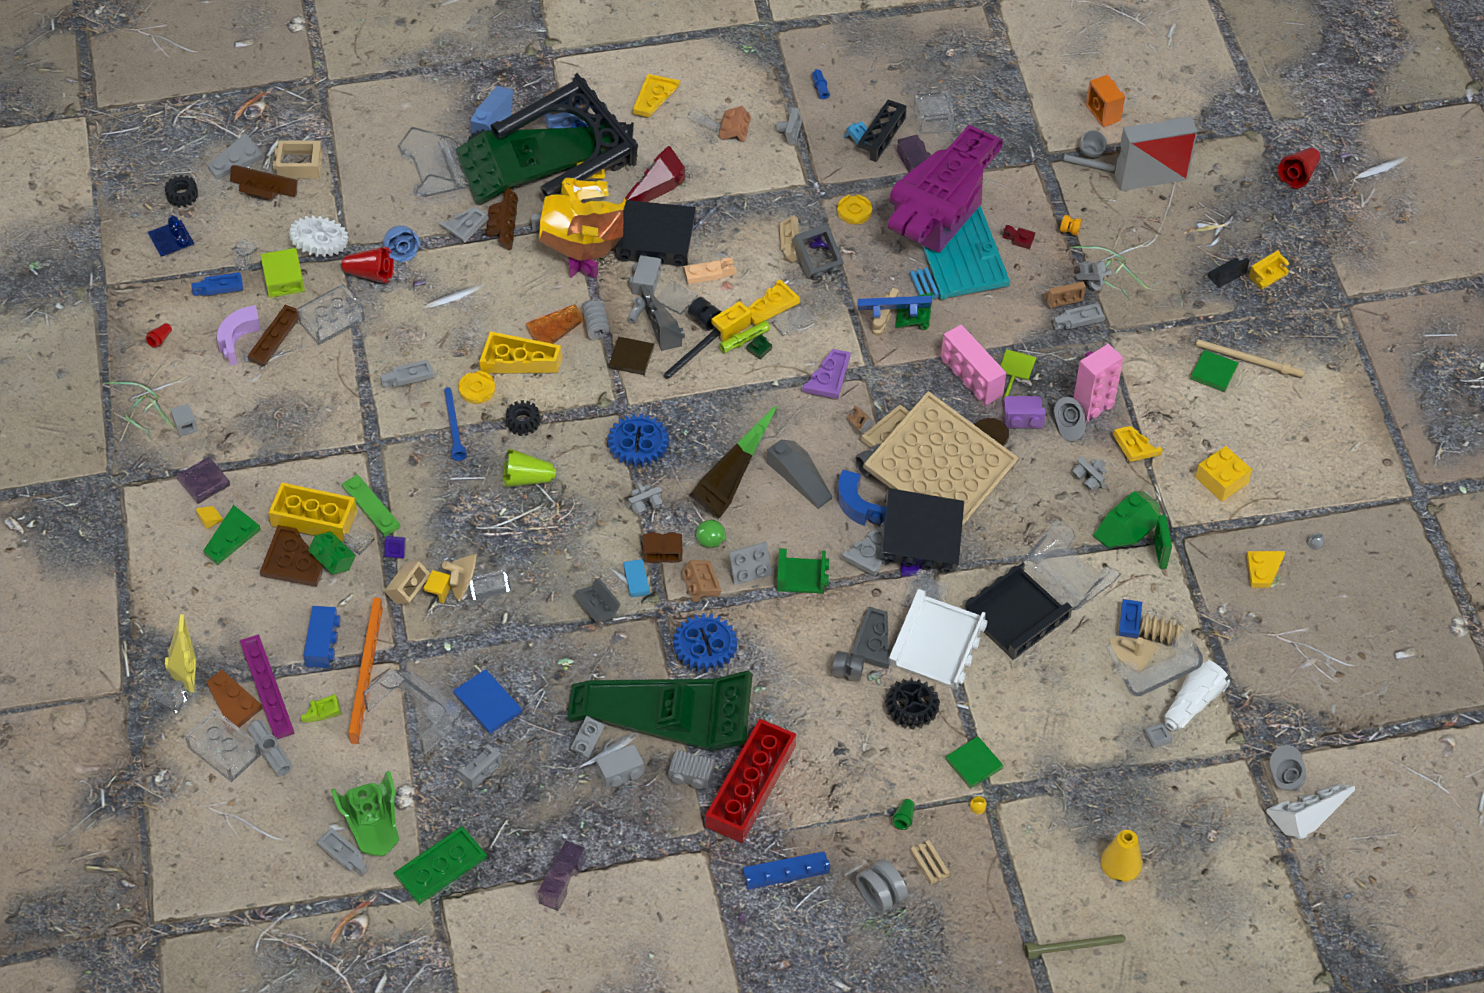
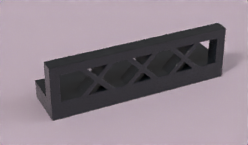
[858,99,907,162]

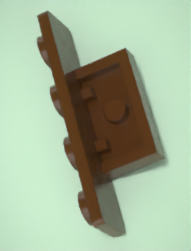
[230,165,298,200]
[486,188,518,250]

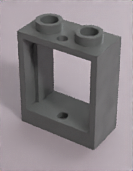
[792,224,844,279]

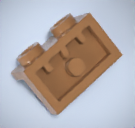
[1044,282,1086,308]
[682,560,722,602]

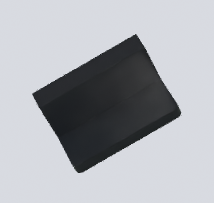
[1207,258,1250,288]

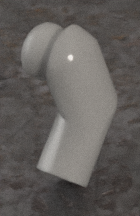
[627,296,646,324]

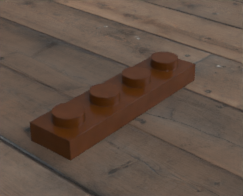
[248,304,302,366]

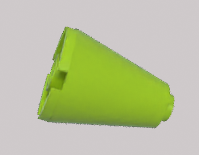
[503,449,556,487]

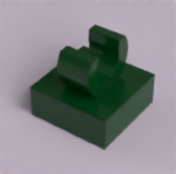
[746,334,772,360]

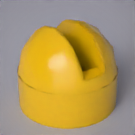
[970,796,987,814]

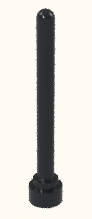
[664,327,721,379]

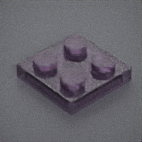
[176,457,230,504]

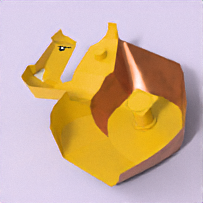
[539,178,626,261]

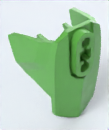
[331,771,399,856]

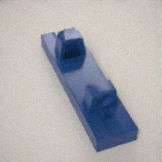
[857,296,932,319]

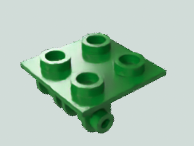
[895,293,933,330]

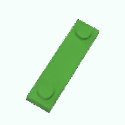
[342,474,400,537]

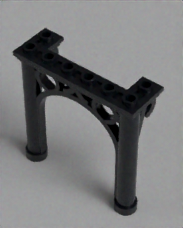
[490,73,638,198]

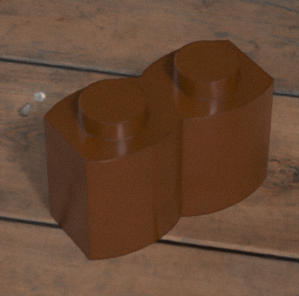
[643,532,683,563]

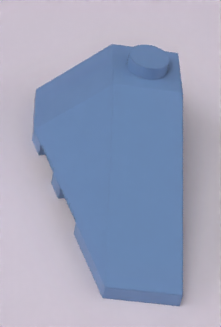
[470,86,513,133]

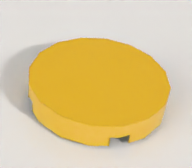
[837,195,872,225]
[458,371,496,404]

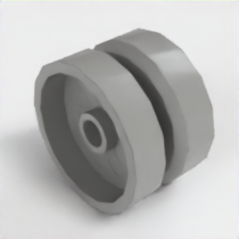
[856,859,908,914]

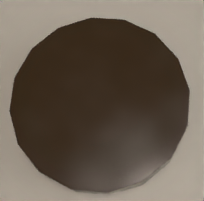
[974,418,1009,447]

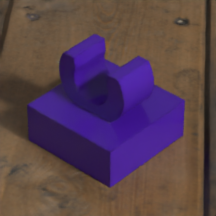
[385,536,406,558]

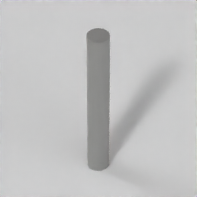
[1063,154,1116,172]

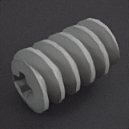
[582,300,610,340]

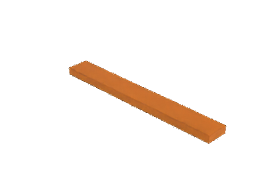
[349,597,383,744]

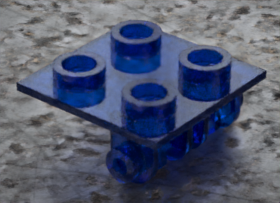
[148,215,194,257]

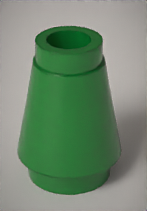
[892,799,915,830]

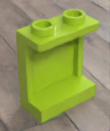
[260,248,305,298]

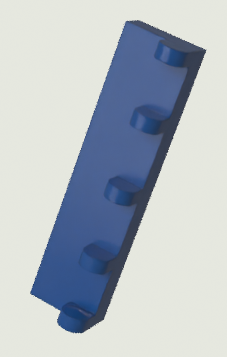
[743,851,830,890]

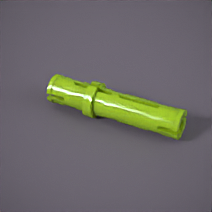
[719,320,770,354]

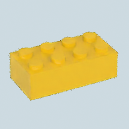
[268,482,357,542]

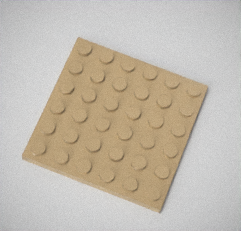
[863,391,1019,527]

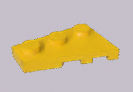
[748,279,800,325]

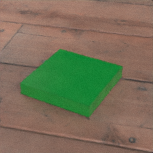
[1190,350,1239,392]
[1153,515,1172,569]
[945,736,1003,789]

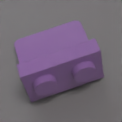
[1004,396,1046,428]

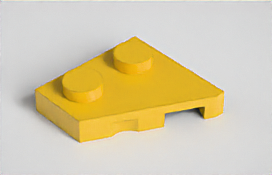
[1113,426,1163,462]
[1246,551,1285,588]

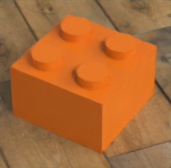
[1086,75,1125,127]

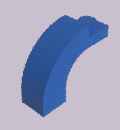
[838,470,886,526]

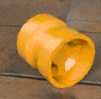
[1060,215,1082,236]

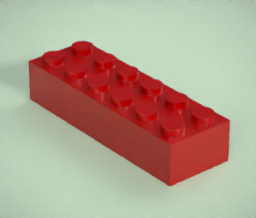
[705,718,797,843]

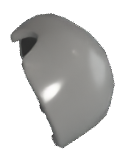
[1080,130,1107,158]

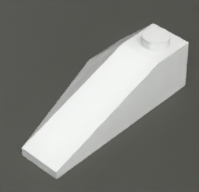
[1266,784,1355,839]

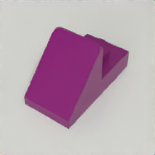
[568,257,598,279]

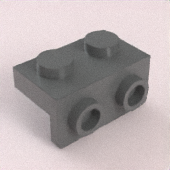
[574,578,620,623]

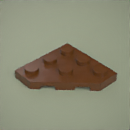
[260,525,323,587]

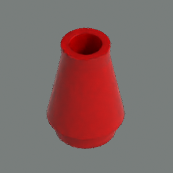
[146,323,172,348]

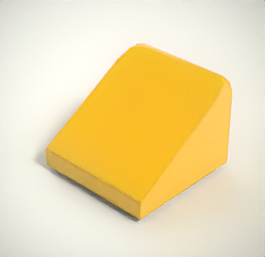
[195,506,223,529]

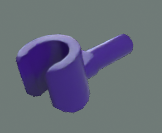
[809,238,829,250]

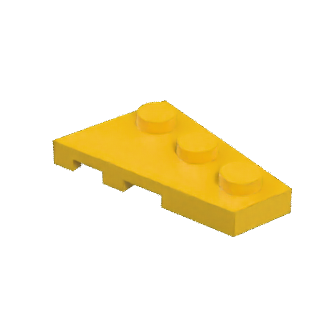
[633,74,680,117]

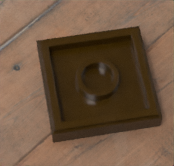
[609,337,654,375]

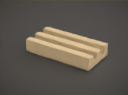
[910,840,950,885]

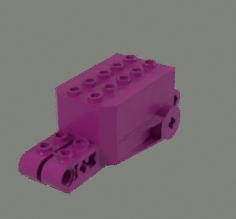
[888,125,1003,253]

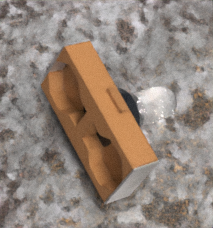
[847,405,877,433]

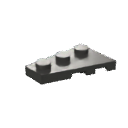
[851,607,889,669]

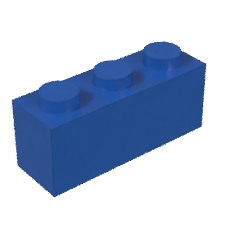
[304,606,341,668]

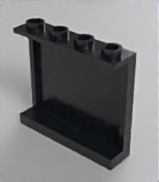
[616,200,696,266]
[878,488,965,573]
[965,562,1072,660]

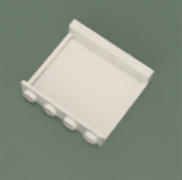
[889,589,988,690]

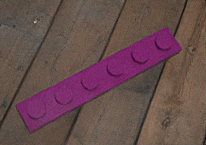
[240,634,295,739]

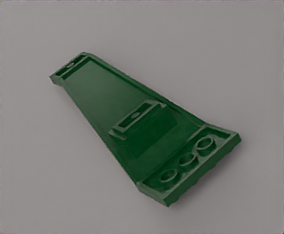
[455,123,619,205]
[567,670,753,752]

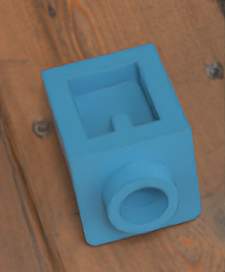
[844,121,871,145]

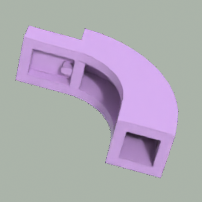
[217,305,261,365]

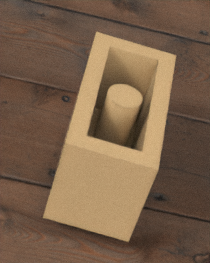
[384,561,430,605]

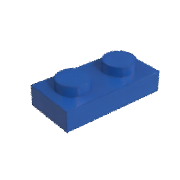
[1118,599,1142,638]

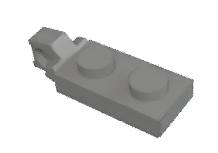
[1053,303,1105,330]
[380,360,434,388]
[316,828,368,876]

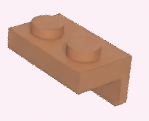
[719,106,751,142]

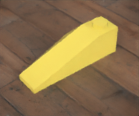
[165,614,196,693]

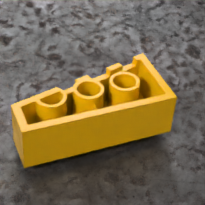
[479,331,563,373]

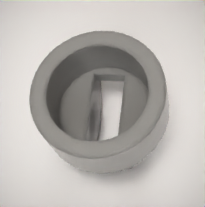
[1308,533,1324,550]

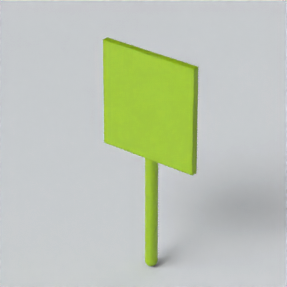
[1000,349,1037,401]

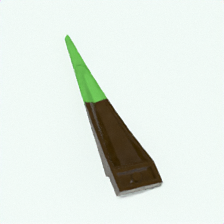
[689,406,777,519]

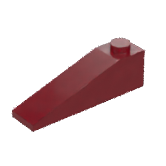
[625,146,686,202]

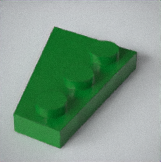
[203,505,261,565]

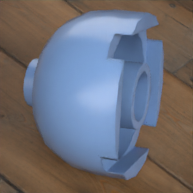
[383,225,420,262]

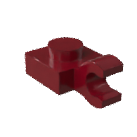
[1003,225,1036,250]

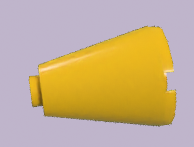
[1101,830,1143,882]

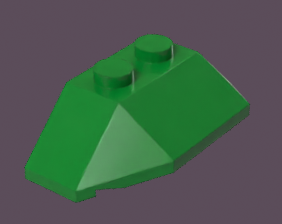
[1093,491,1161,548]

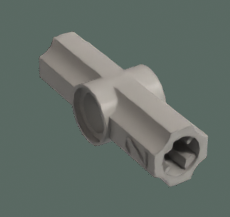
[247,720,293,776]

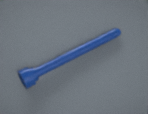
[444,387,467,461]

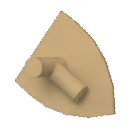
[442,554,477,601]
[1109,636,1159,674]

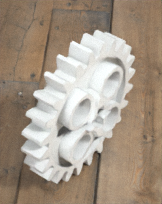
[289,215,348,257]

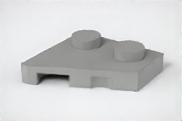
[440,207,489,243]

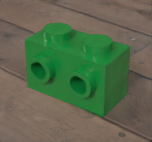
[308,532,356,575]

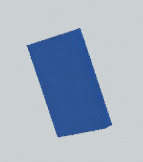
[453,669,522,734]

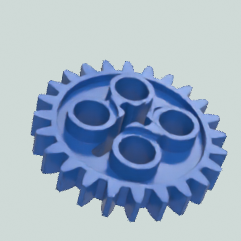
[608,413,669,467]
[673,613,738,673]

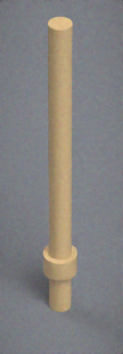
[1196,339,1305,377]

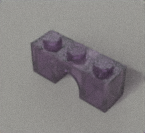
[538,840,586,911]

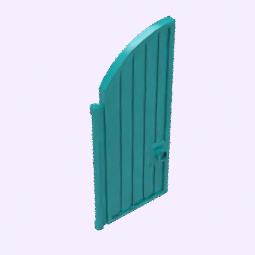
[922,205,1010,300]

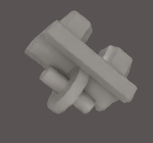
[1076,261,1112,290]
[1072,456,1107,492]
[626,482,663,516]
[570,716,605,758]

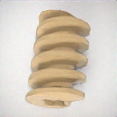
[1139,613,1183,647]

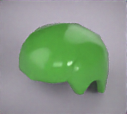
[696,519,726,548]

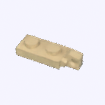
[780,215,799,263]

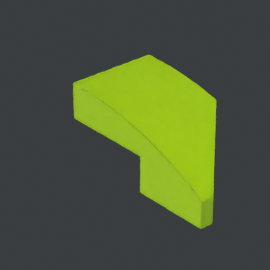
[301,694,342,723]

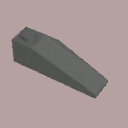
[640,285,685,351]
[767,439,832,509]

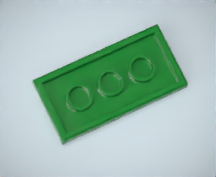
[394,826,487,905]

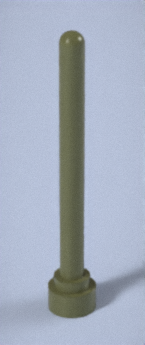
[1024,934,1126,960]

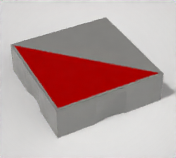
[1115,116,1198,191]

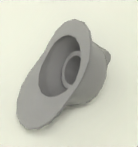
[1054,397,1086,441]
[1270,745,1306,791]

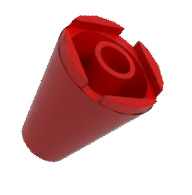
[1278,147,1321,189]
[341,247,394,283]

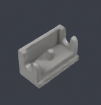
[456,744,502,790]

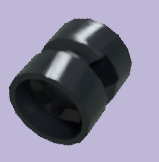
[688,297,721,330]

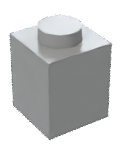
[170,404,198,437]

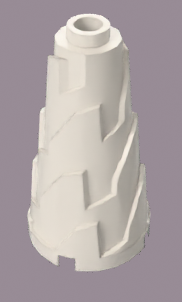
[1164,658,1230,731]

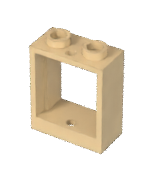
[273,141,323,179]

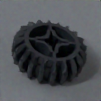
[885,677,940,730]

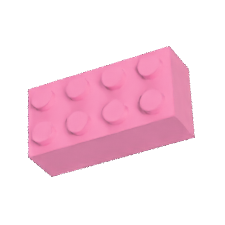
[941,325,1006,405]
[1073,343,1123,422]

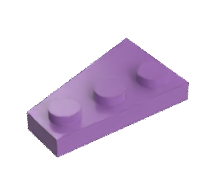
[802,349,851,399]

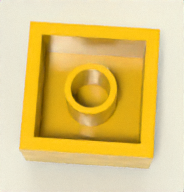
[1195,446,1253,502]

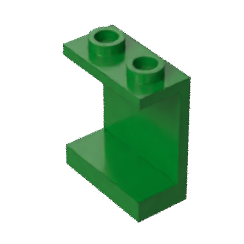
[777,548,829,594]

